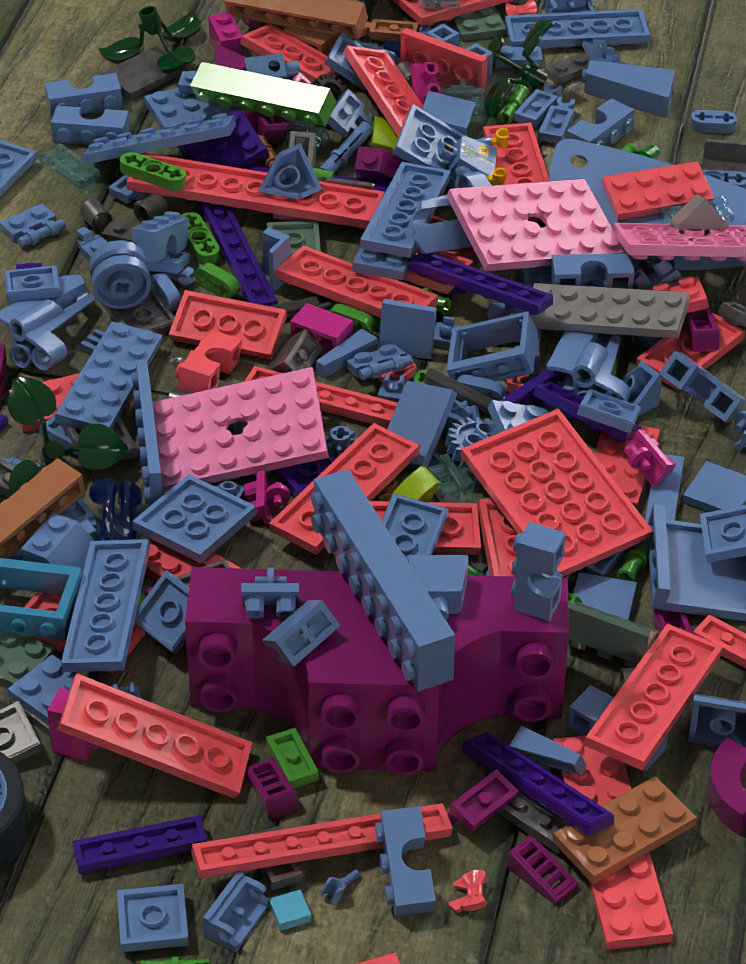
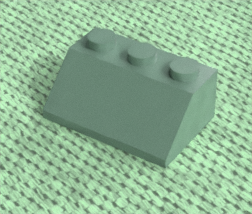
[568,601,661,668]

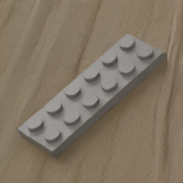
[524,283,690,338]

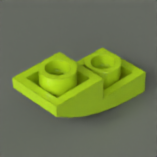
[370,116,397,152]
[387,466,441,502]

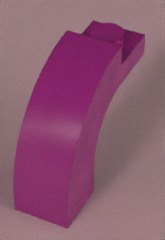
[708,738,746,835]

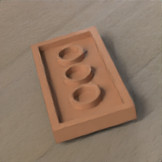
[553,776,697,884]

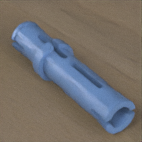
[318,122,373,173]

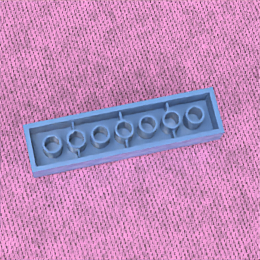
[311,469,455,691]

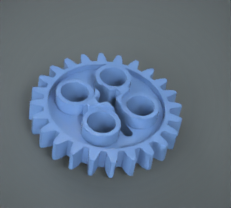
[445,417,498,473]

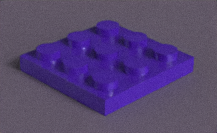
[177,108,269,169]

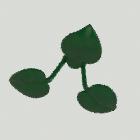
[99,6,201,71]
[484,21,555,118]
[8,377,128,497]

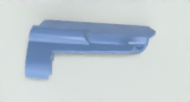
[410,172,492,254]
[0,275,95,371]
[546,331,630,402]

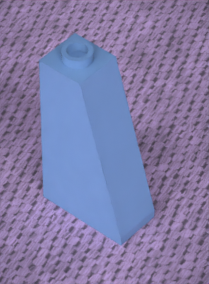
[581,60,675,117]

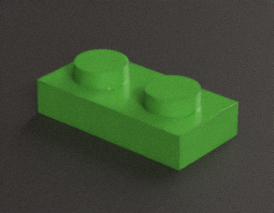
[266,728,319,788]

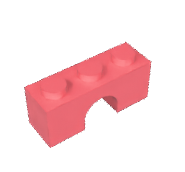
[175,330,242,393]

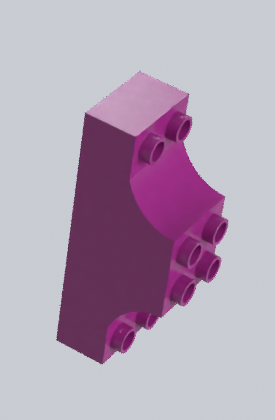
[185,567,569,776]

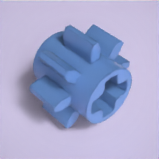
[325,426,356,459]

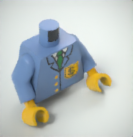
[438,128,510,186]

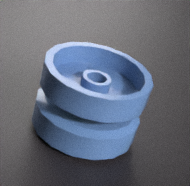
[89,240,151,309]

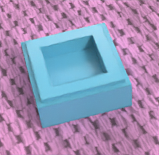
[269,890,312,931]

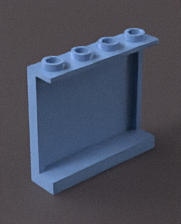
[647,504,746,621]

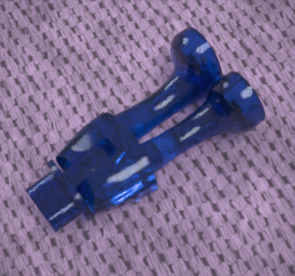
[89,478,142,541]

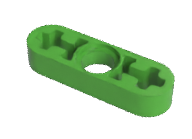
[120,152,187,191]
[180,212,220,265]

